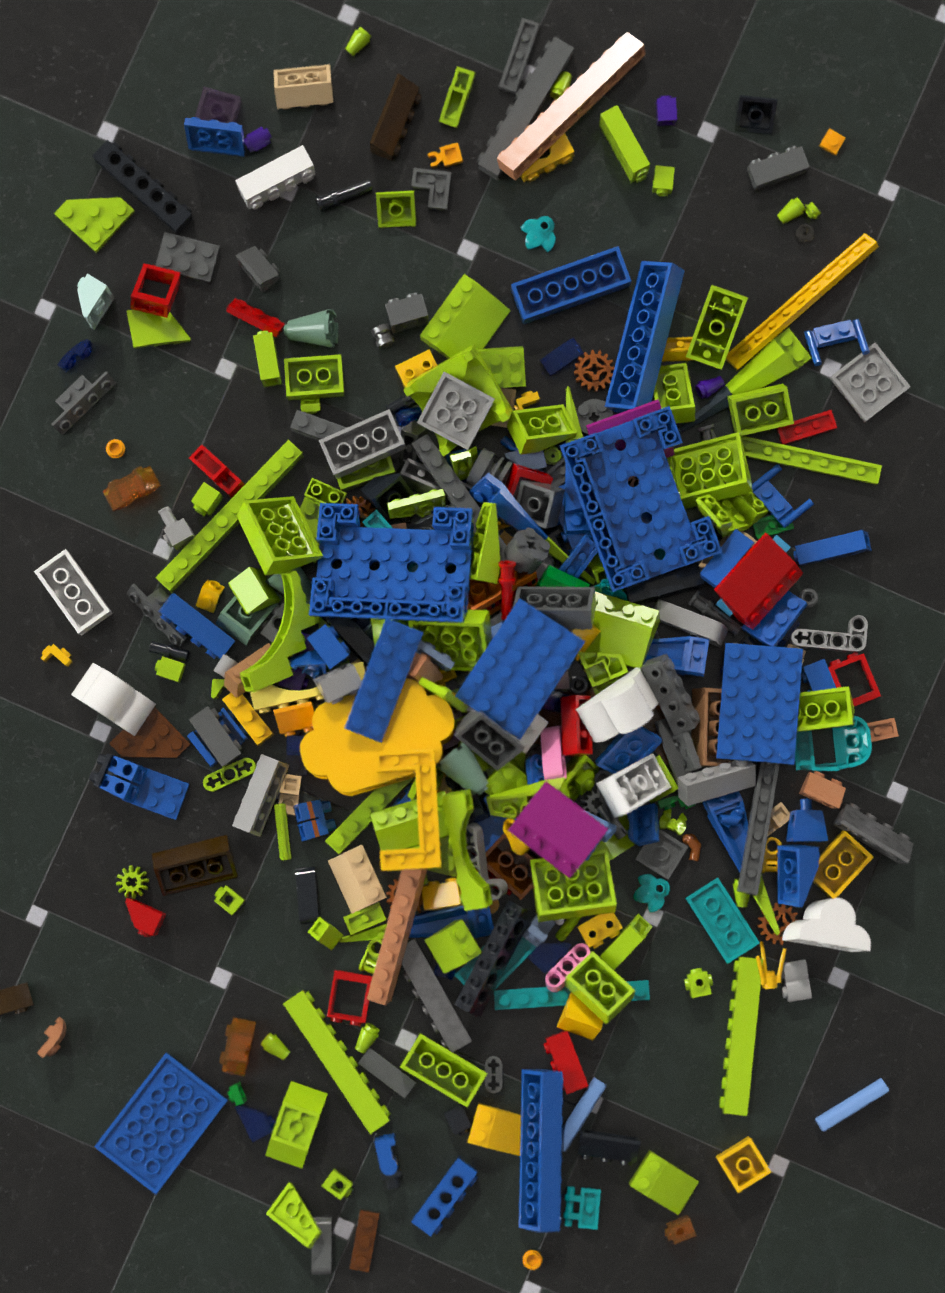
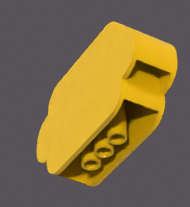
[300,679,455,796]

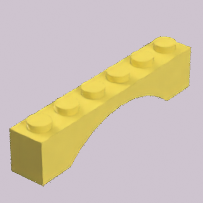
[250,662,366,714]

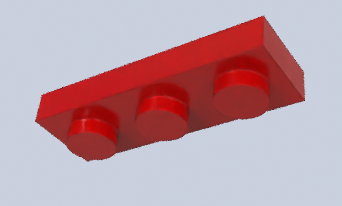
[226,298,285,337]
[776,410,837,445]

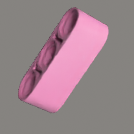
[541,726,567,780]
[546,943,590,992]

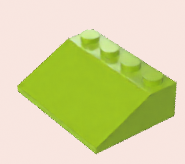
[420,274,511,359]
[667,432,753,509]
[236,496,323,575]
[585,592,660,669]
[408,610,492,671]
[530,850,617,922]

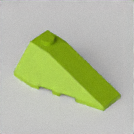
[470,502,500,584]
[486,777,570,819]

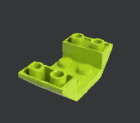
[300,478,347,563]
[696,492,769,537]
[265,1081,328,1168]

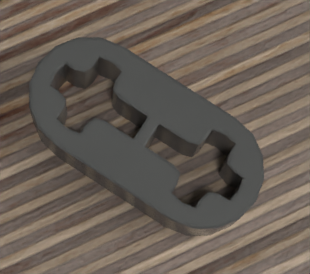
[485,1056,502,1094]

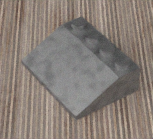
[833,803,913,864]

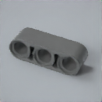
[311,1217,332,1275]

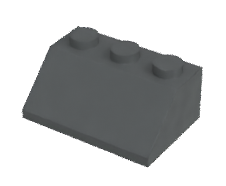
[455,711,525,771]

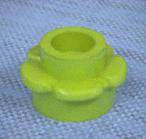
[805,202,821,219]
[544,446,562,465]

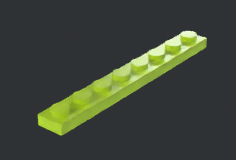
[741,436,882,485]

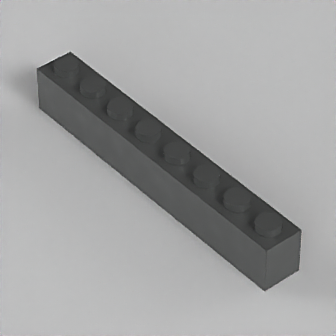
[477,37,574,180]

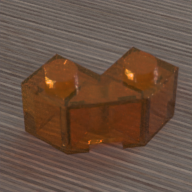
[103,466,161,511]
[219,1017,256,1076]

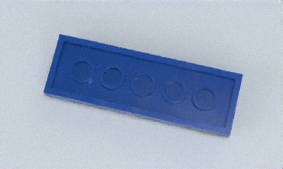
[344,618,423,742]

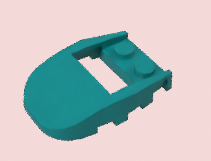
[795,716,872,771]

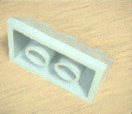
[77,274,114,330]

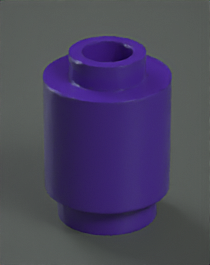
[244,126,272,153]

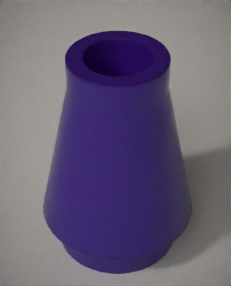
[695,376,725,399]

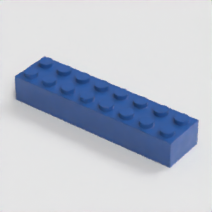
[605,261,685,413]
[519,1069,564,1232]

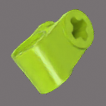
[359,939,383,974]

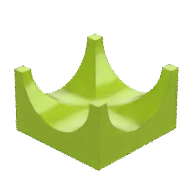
[404,344,513,456]

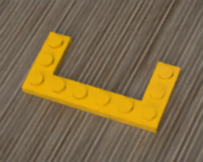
[375,749,441,871]

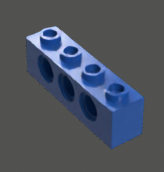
[412,1156,478,1236]

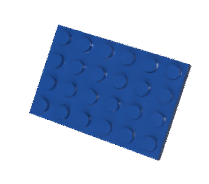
[455,598,586,740]
[716,643,803,765]
[94,1052,228,1194]

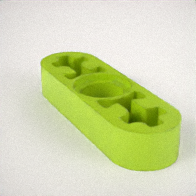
[203,758,256,792]

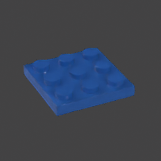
[184,117,246,157]

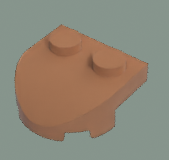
[37,1017,66,1058]

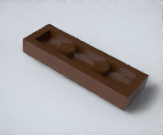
[350,1209,380,1272]

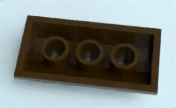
[370,74,422,161]
[152,835,238,896]

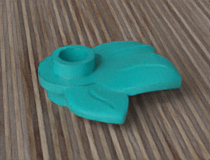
[521,216,556,252]
[593,579,628,601]
[633,874,670,912]

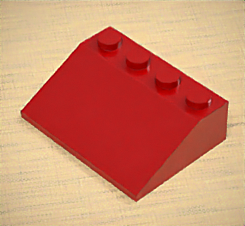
[714,533,803,630]

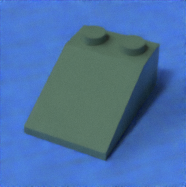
[216,591,283,646]

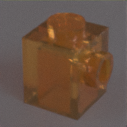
[665,1215,696,1244]

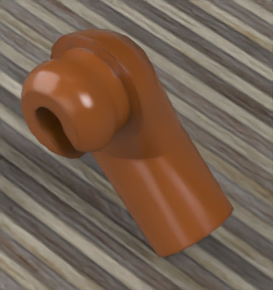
[682,834,701,861]

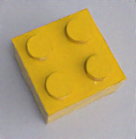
[715,1136,771,1193]

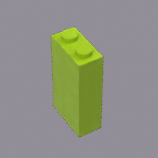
[599,105,650,183]

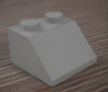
[313,663,362,704]

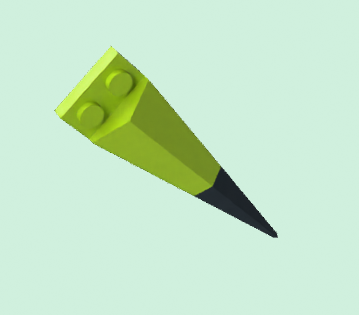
[679,328,812,433]

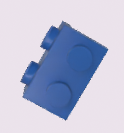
[627,803,659,846]

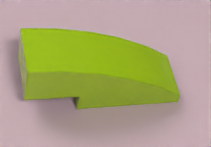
[439,66,476,128]

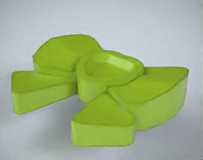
[659,809,687,836]

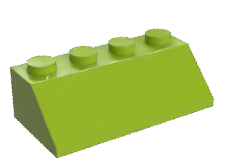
[370,791,450,851]
[400,1033,487,1107]

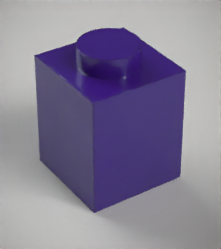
[656,96,677,126]

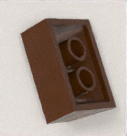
[486,833,539,900]

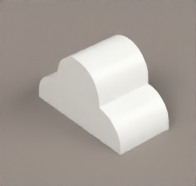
[71,663,156,736]
[576,667,658,742]
[596,753,671,818]
[783,898,871,952]

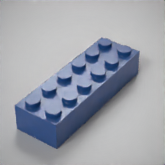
[511,246,631,324]

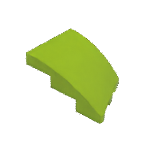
[127,309,191,349]
[578,652,628,695]

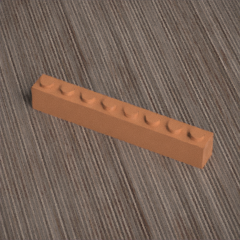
[367,848,428,1005]

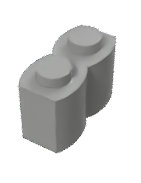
[781,960,812,1002]

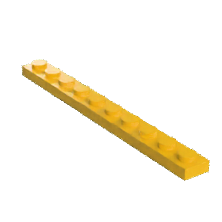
[726,234,879,370]

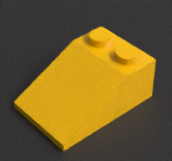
[468,1103,521,1156]

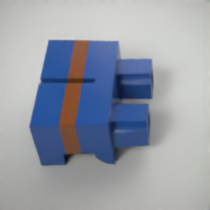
[293,800,336,841]

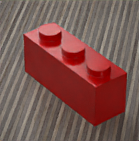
[561,695,593,756]
[544,1030,588,1094]

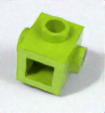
[684,968,713,998]

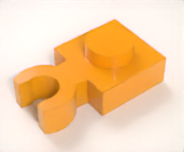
[428,143,463,168]

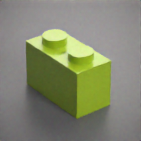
[191,482,223,517]

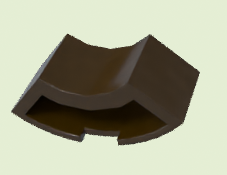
[0,982,33,1015]

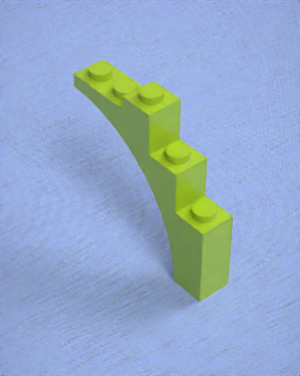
[239,570,320,692]

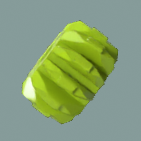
[116,866,149,899]

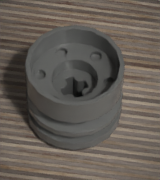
[466,447,513,486]

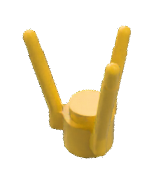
[756,941,786,989]

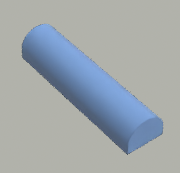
[561,1077,607,1152]
[815,1078,889,1132]

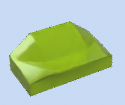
[449,446,478,481]

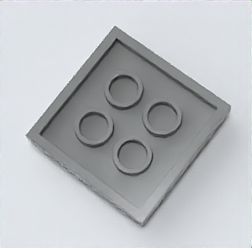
[830,343,910,422]
[417,372,495,450]

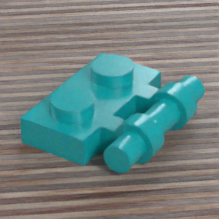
[563,1186,601,1230]

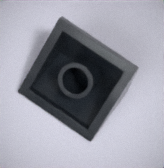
[735,95,778,134]

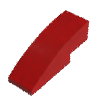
[189,444,245,498]

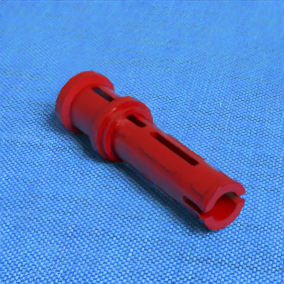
[499,560,516,620]

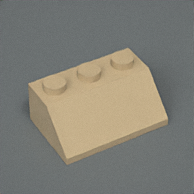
[274,65,333,109]
[328,845,387,914]

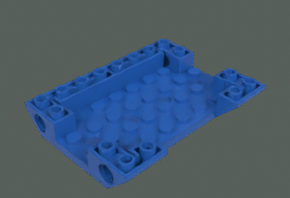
[560,406,722,592]
[309,503,474,623]

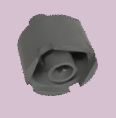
[504,528,550,574]

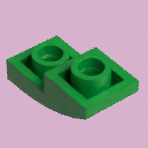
[656,796,696,811]

